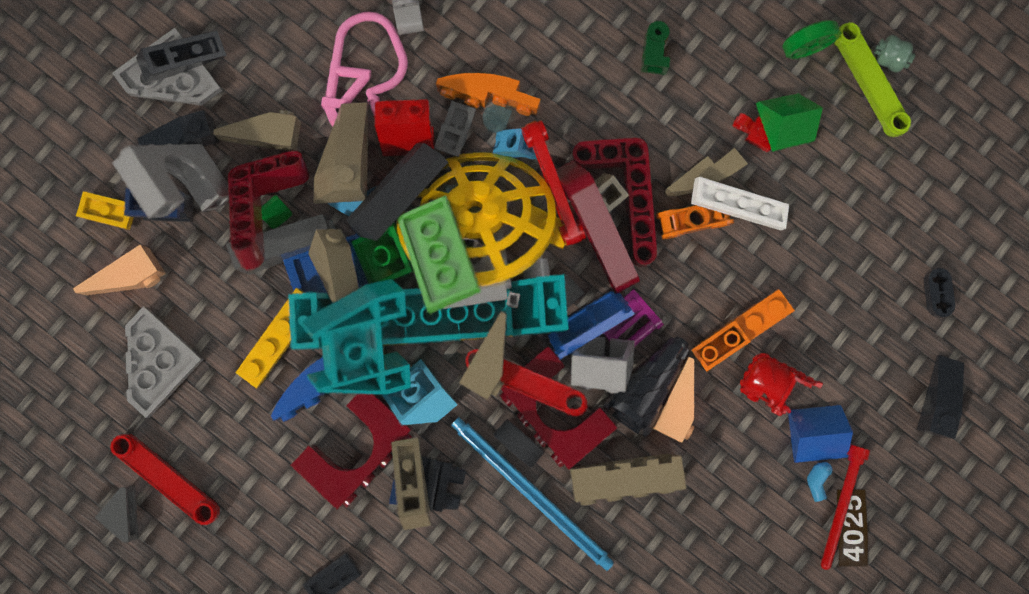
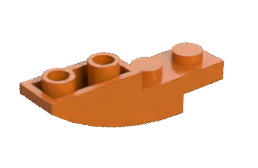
[436,73,541,116]
[691,289,795,372]

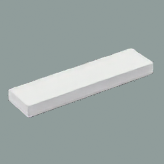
[691,177,789,230]

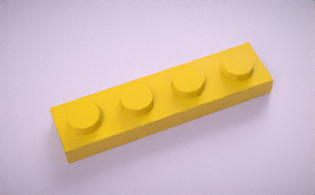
[235,288,305,388]

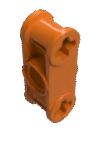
[656,205,734,240]

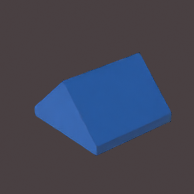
[788,405,853,463]

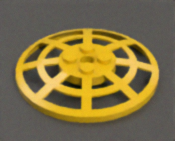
[397,152,556,286]

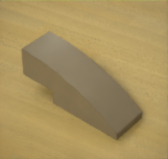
[664,148,748,197]

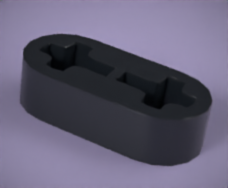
[924,268,955,318]

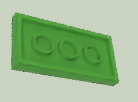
[397,195,482,313]

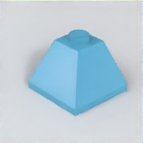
[382,359,457,425]

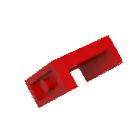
[375,99,434,156]

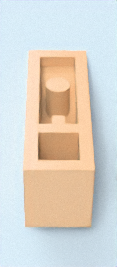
[73,245,166,295]
[653,357,694,443]

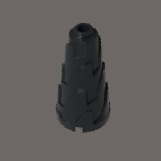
[604,336,690,437]

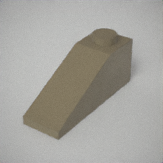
[213,110,301,151]
[308,229,359,303]
[459,312,507,400]
[391,438,431,530]

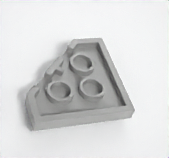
[112,28,223,106]
[125,306,204,418]

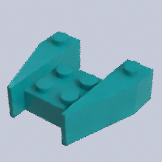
[301,279,411,395]

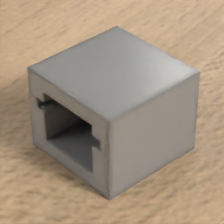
[507,292,520,308]

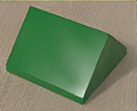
[756,93,823,152]
[351,221,414,284]

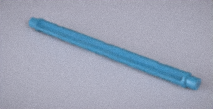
[451,417,614,571]

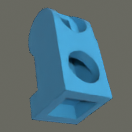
[492,128,537,159]

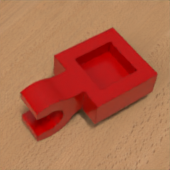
[732,113,771,152]

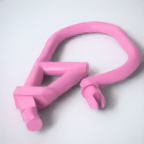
[321,12,408,127]

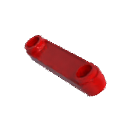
[521,120,586,246]
[465,349,588,416]
[110,434,220,525]

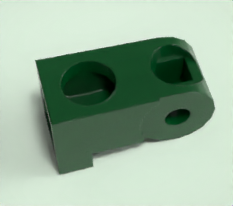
[641,21,670,75]

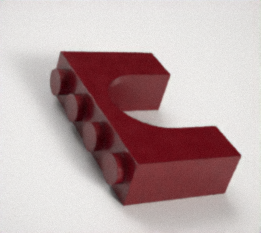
[499,347,617,470]
[290,394,413,509]

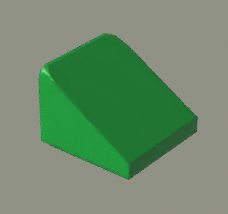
[261,195,293,229]

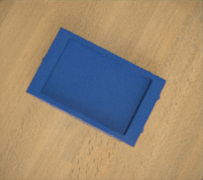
[283,234,368,293]
[548,291,634,359]

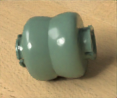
[874,35,915,73]

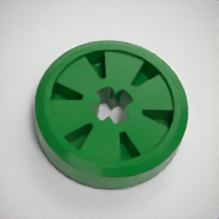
[782,20,841,59]

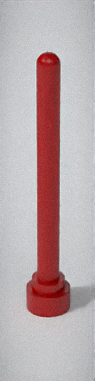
[821,444,870,570]

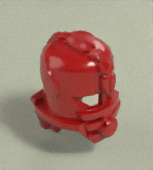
[740,353,823,416]

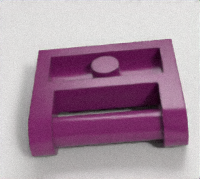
[603,289,664,347]

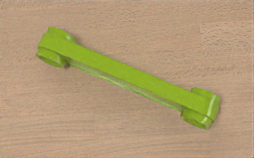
[834,22,911,137]

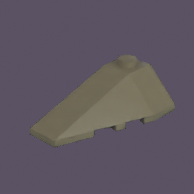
[314,102,368,204]

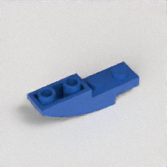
[271,357,325,422]

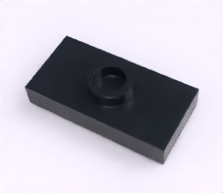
[302,551,363,594]

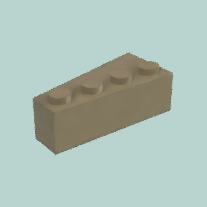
[569,452,686,505]

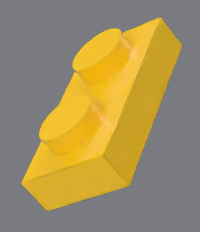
[76,191,134,230]

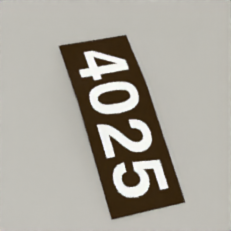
[836,490,868,567]

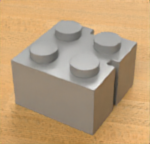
[571,337,635,393]

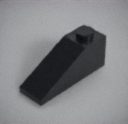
[136,31,227,83]
[137,110,219,147]
[917,355,964,439]

